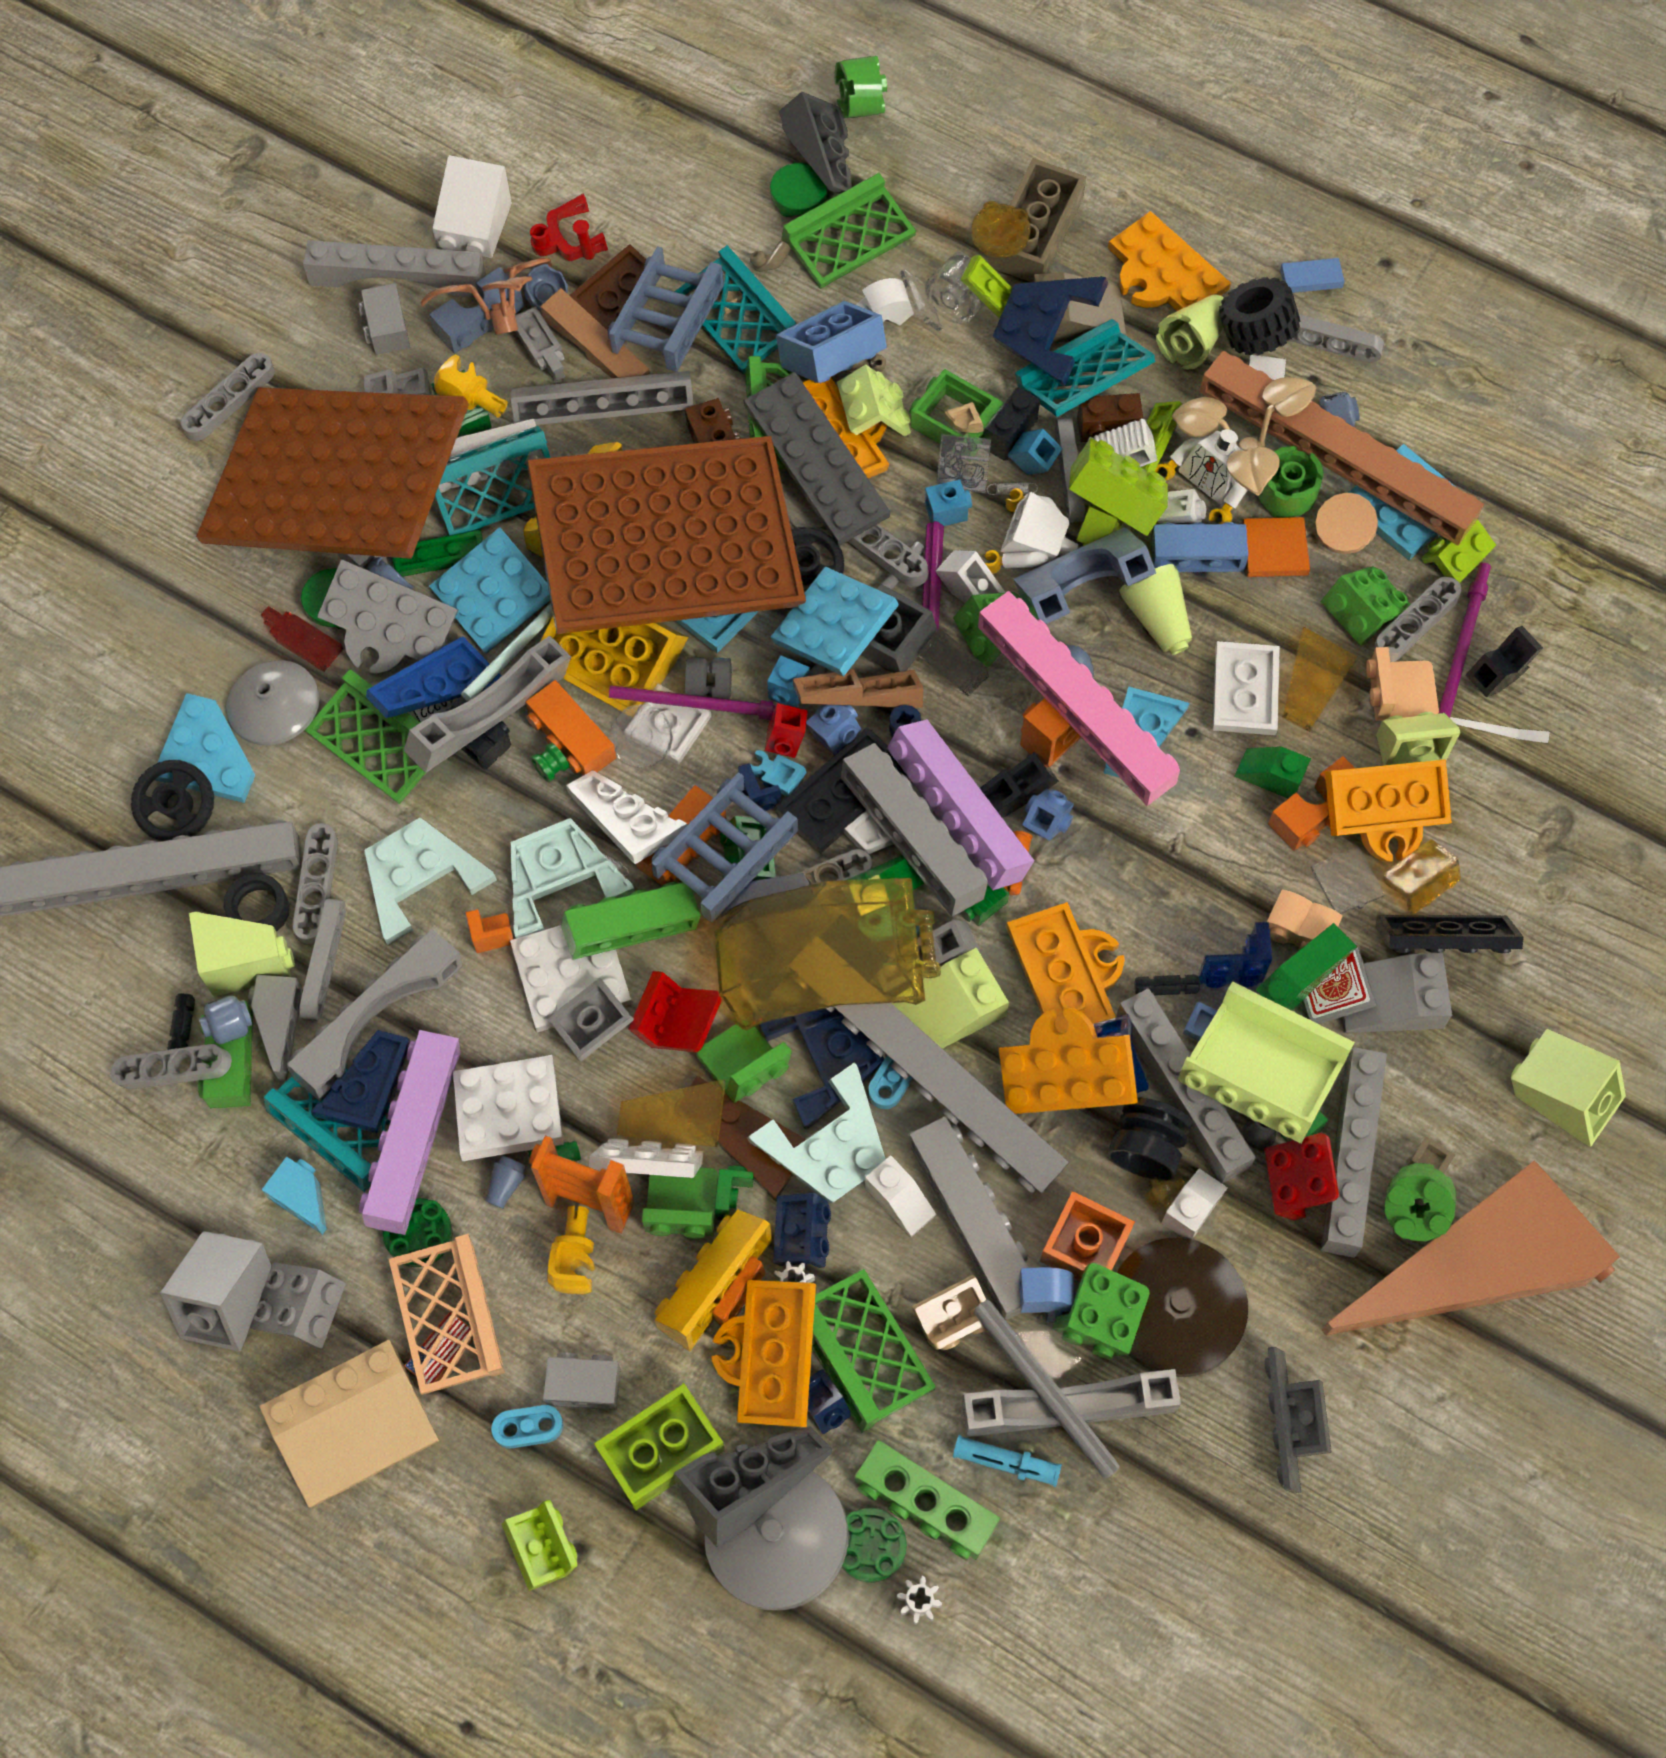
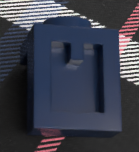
[808,1369,851,1434]

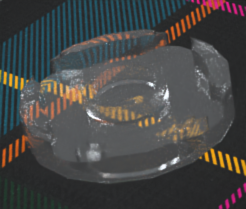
[609,704,673,768]

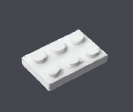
[1212,641,1280,735]

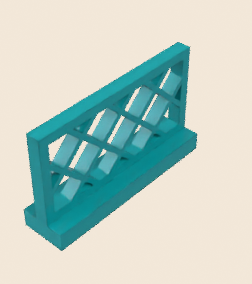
[674,245,797,374]
[1015,319,1156,417]
[435,426,551,536]
[263,1068,391,1192]

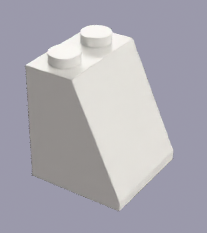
[433,155,512,258]

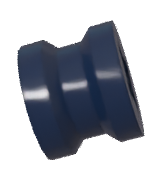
[889,705,921,737]

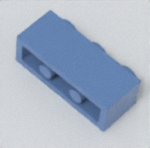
[1150,522,1248,572]

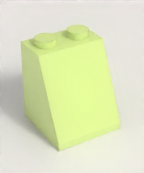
[189,912,295,997]
[1511,1029,1626,1147]

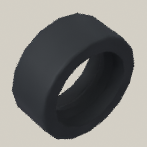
[223,873,290,932]

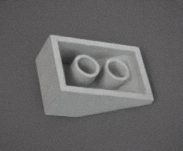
[1343,953,1452,1033]

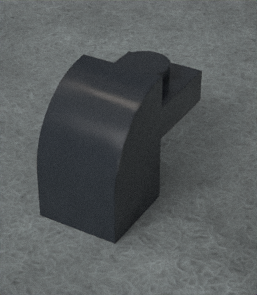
[1466,626,1543,697]

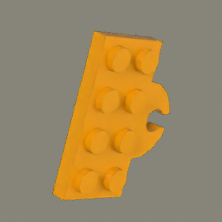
[1108,211,1231,311]
[803,377,889,479]
[1325,759,1452,862]
[1006,902,1125,1034]
[999,1007,1138,1114]
[711,1280,816,1427]

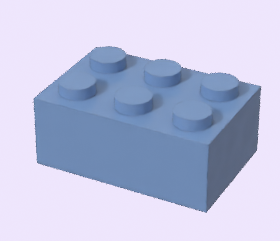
[776,301,887,383]

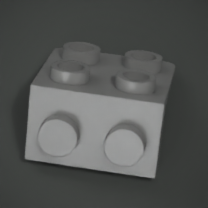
[250,1263,346,1349]

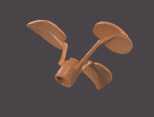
[421,258,552,335]

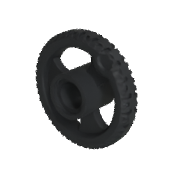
[791,527,844,593]
[131,760,214,841]

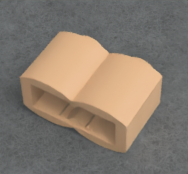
[1264,889,1343,950]

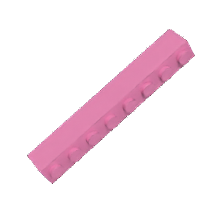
[978,591,1180,806]

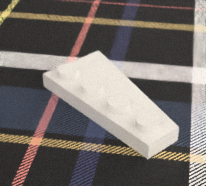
[566,770,687,864]

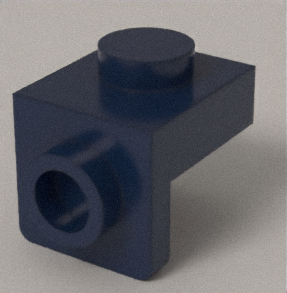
[738,763,781,811]

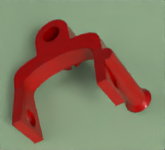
[530,193,608,261]

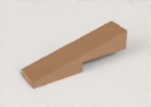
[541,288,650,379]
[793,669,923,708]

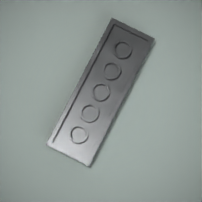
[744,372,890,545]

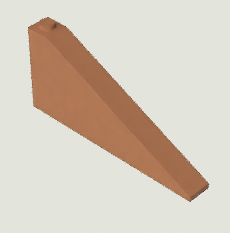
[1322,1160,1620,1336]

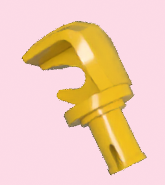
[434,354,508,418]
[547,1205,595,1295]

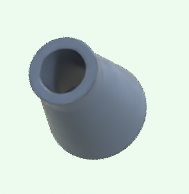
[485,1156,526,1209]

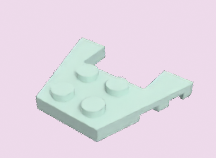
[364,818,497,945]
[510,818,635,938]
[747,1062,886,1204]

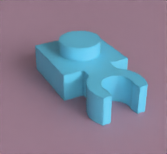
[750,750,807,797]

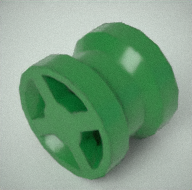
[530,743,570,783]

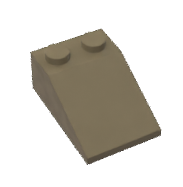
[1033,272,1126,343]

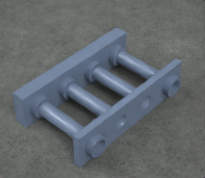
[608,246,724,372]
[651,772,798,923]

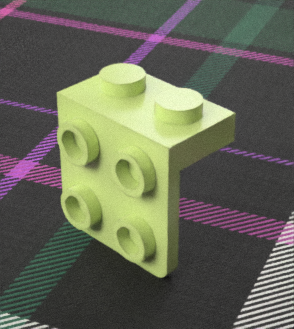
[837,364,911,436]

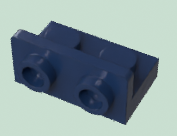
[773,1193,831,1268]

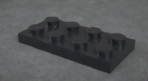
[776,727,907,854]
[1376,915,1524,953]

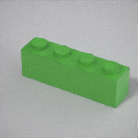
[561,882,701,960]

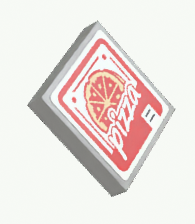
[1304,943,1376,1024]

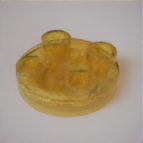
[971,201,1030,258]

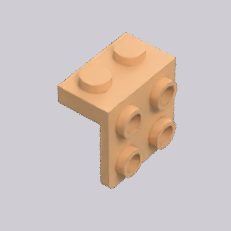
[1366,647,1439,721]

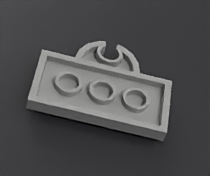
[317,559,459,673]

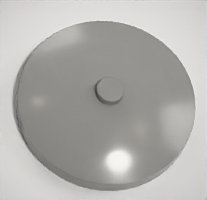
[704,1471,849,1611]

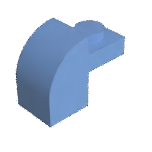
[1019,1267,1076,1323]

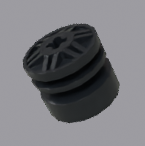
[1107,1097,1193,1181]

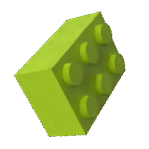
[1069,438,1168,536]
[594,1383,725,1511]

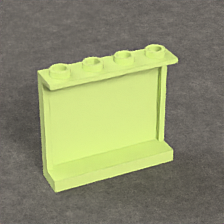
[1177,981,1355,1144]

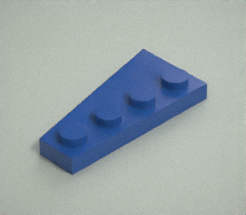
[366,636,502,719]

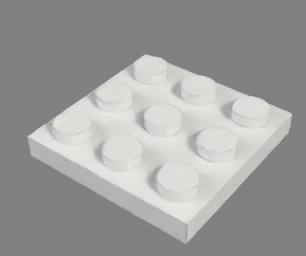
[510,925,632,1033]
[453,1055,564,1161]
[589,1139,703,1178]

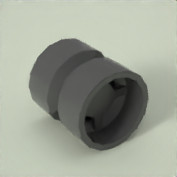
[685,657,732,699]

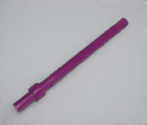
[1438,562,1491,718]
[608,685,776,720]

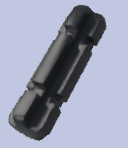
[1134,974,1200,996]
[167,993,195,1050]

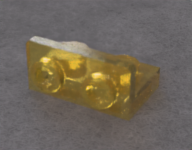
[1383,839,1461,914]

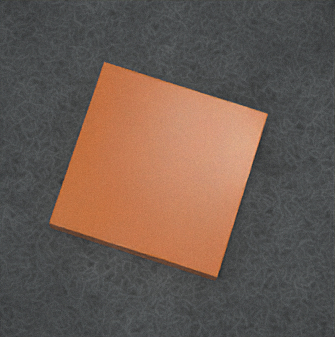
[1242,517,1310,577]

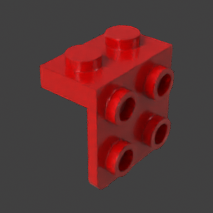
[628,971,723,1052]
[1264,1133,1339,1221]

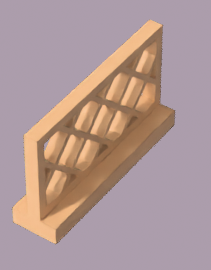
[389,1234,505,1395]

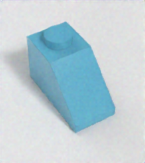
[262,1156,327,1235]

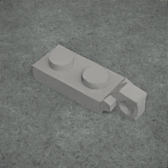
[515,307,565,382]

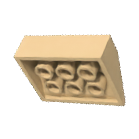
[259,1340,439,1508]

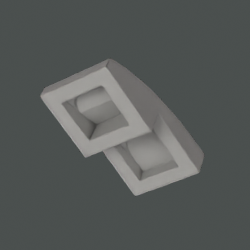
[364,368,430,395]

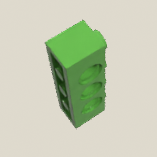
[855,1440,1000,1560]

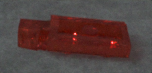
[260,606,344,672]

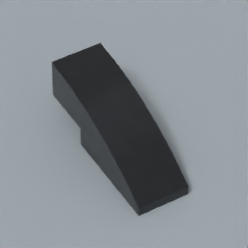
[980,752,1059,818]

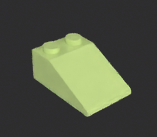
[890,947,1009,1049]

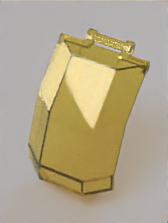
[713,878,941,1031]

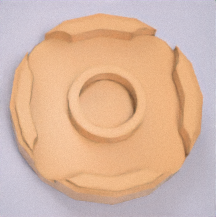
[1315,492,1378,554]

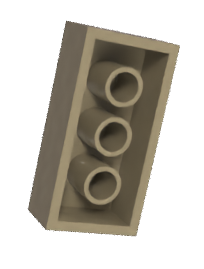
[988,158,1087,282]

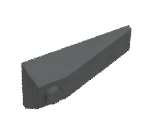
[779,92,852,194]
[674,1426,832,1547]

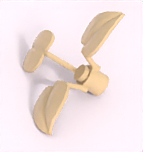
[1172,377,1316,496]

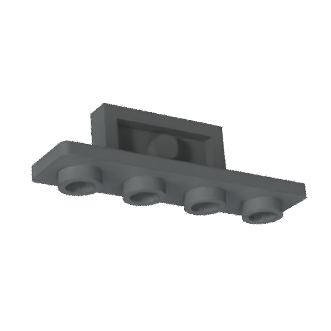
[1265,1347,1332,1494]

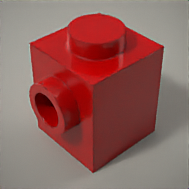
[765,703,808,758]

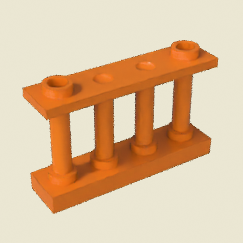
[529,1135,635,1234]

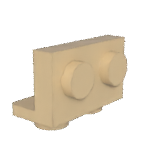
[911,1275,987,1350]

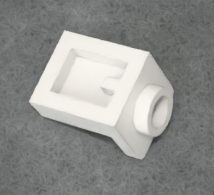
[1158,489,1206,524]

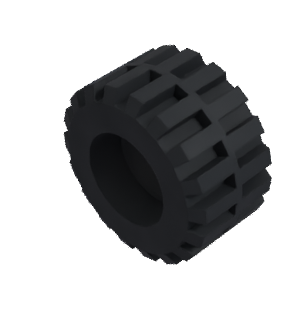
[1219,277,1301,355]

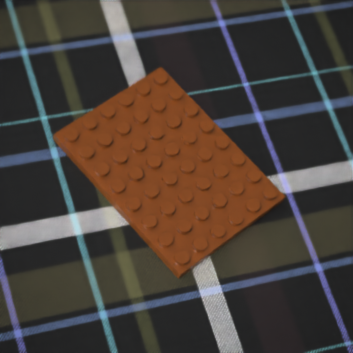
[196,387,469,559]
[527,436,806,634]

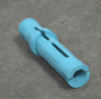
[953,1435,1062,1487]

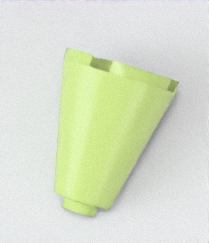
[1156,294,1223,369]
[1119,564,1192,655]

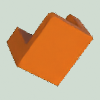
[466,909,514,953]

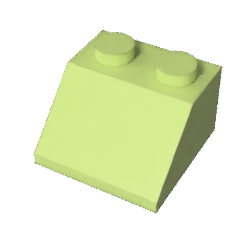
[1376,712,1460,766]

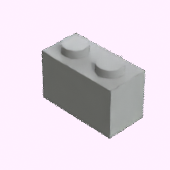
[358,283,411,355]
[543,1352,621,1410]

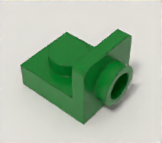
[715,1166,754,1218]

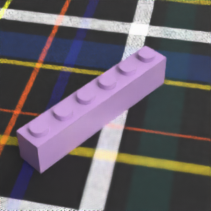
[887,719,1034,890]
[359,1030,460,1235]

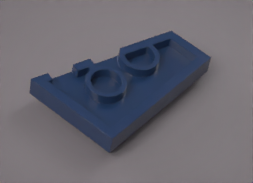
[311,1030,410,1133]

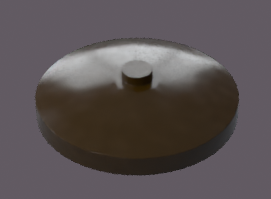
[1117,1238,1248,1377]

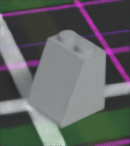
[160,1231,271,1352]

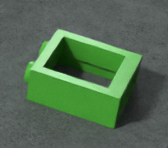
[909,369,1004,461]

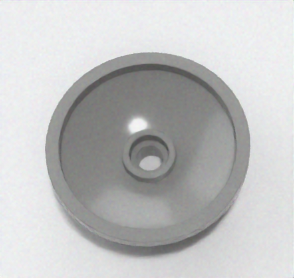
[226,660,320,745]

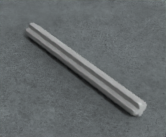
[974,1300,1119,1479]

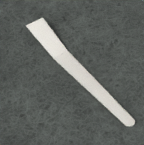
[1450,717,1550,743]

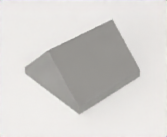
[547,978,634,1061]

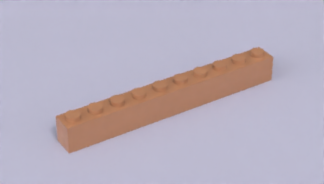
[1199,350,1484,546]

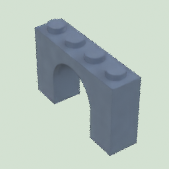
[1013,527,1156,624]

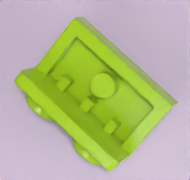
[1421,520,1496,583]
[501,1499,577,1591]

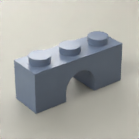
[429,267,524,354]

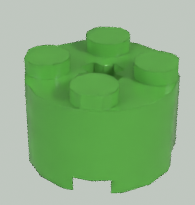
[834,56,887,118]
[1258,446,1324,518]
[1385,1163,1456,1241]

